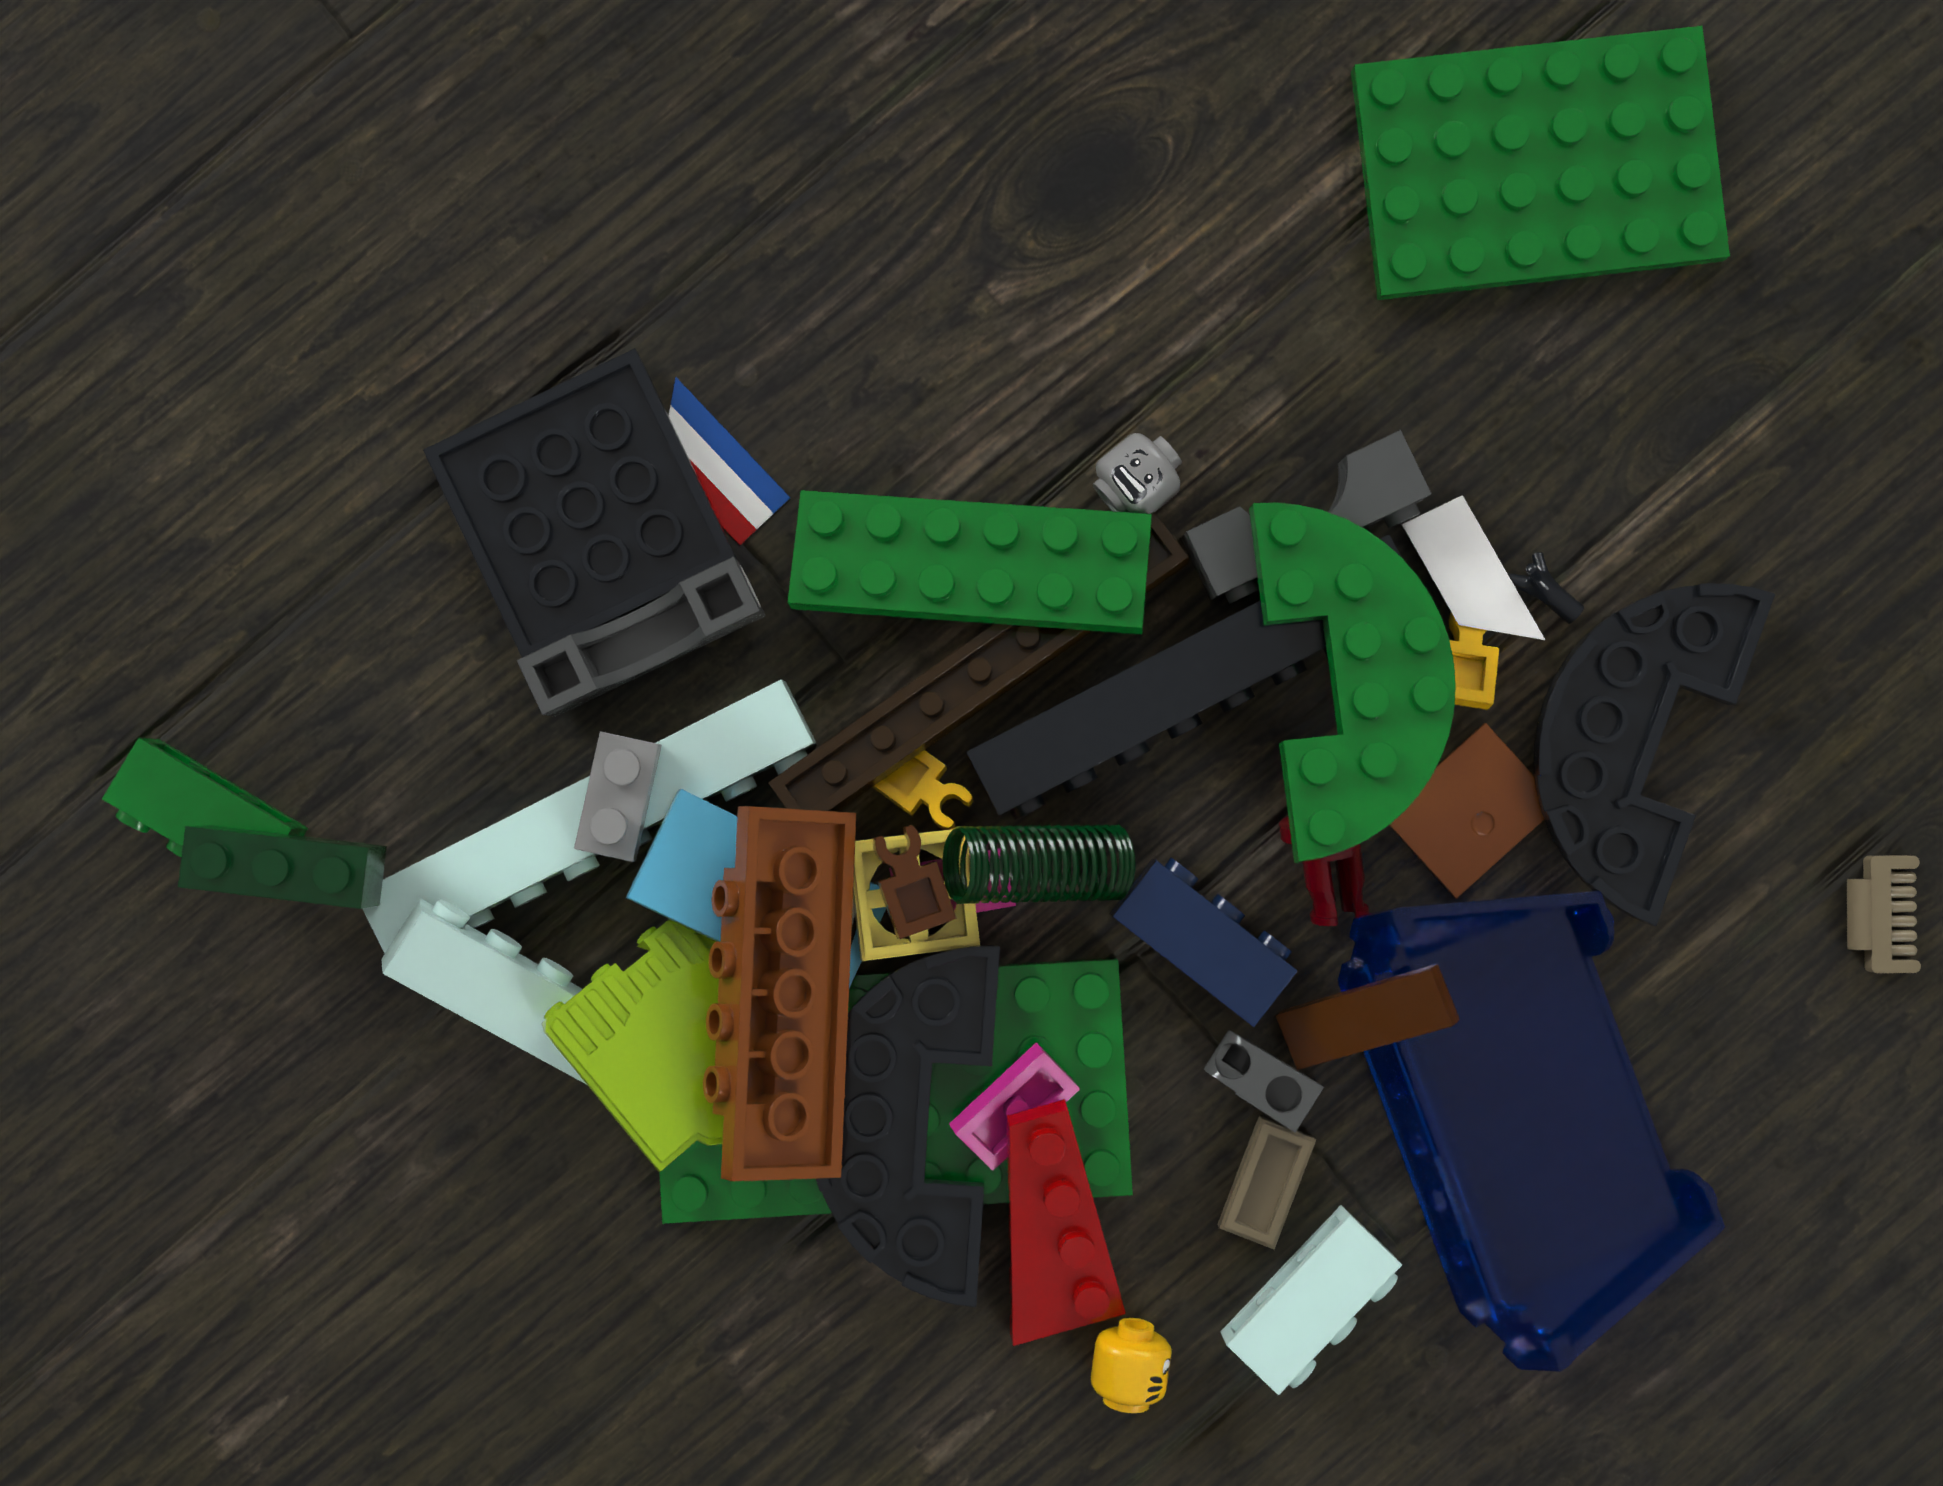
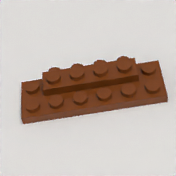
[703,806,856,1181]

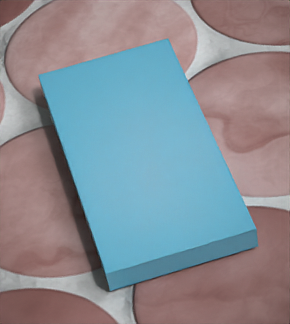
[626,789,886,988]

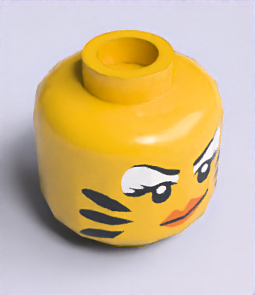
[1091,1318,1172,1413]

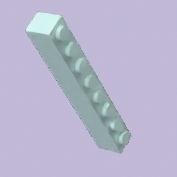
[363,680,817,953]

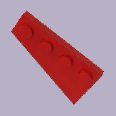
[1007,1099,1126,1346]

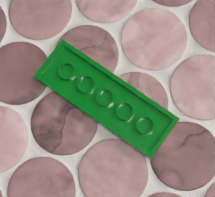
[787,490,1152,634]

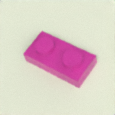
[949,1042,1080,1171]

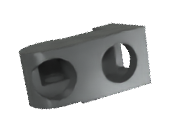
[1204,1029,1324,1133]

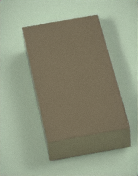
[1217,1116,1316,1250]

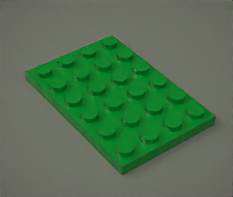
[1351,26,1730,300]

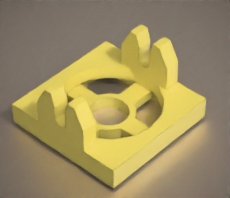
[853,829,980,961]

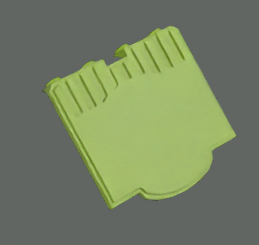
[542,919,724,1172]

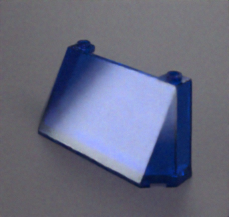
[1338,891,1725,1372]

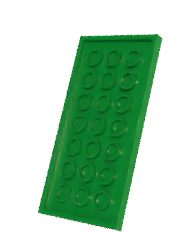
[659,958,1133,1224]

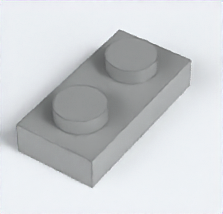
[574,731,662,862]

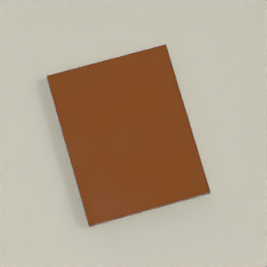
[1389,723,1544,899]

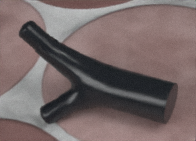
[1507,552,1584,624]

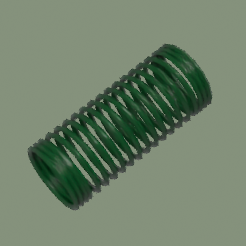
[942,825,1135,904]

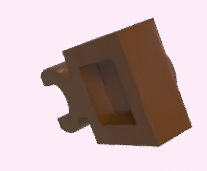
[873,825,957,939]

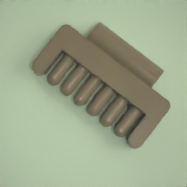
[1847,855,1921,973]

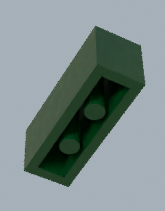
[178,825,387,909]

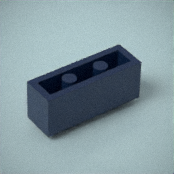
[1109,858,1297,1027]

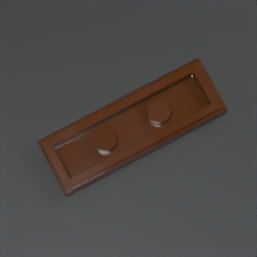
[1275,963,1460,1070]

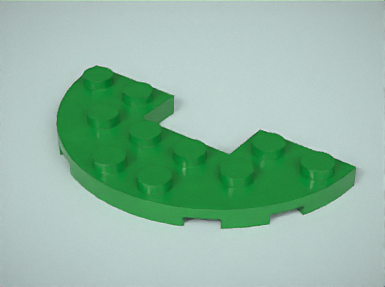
[1249,503,1456,863]

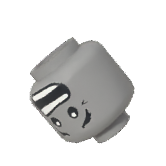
[1093,433,1182,514]

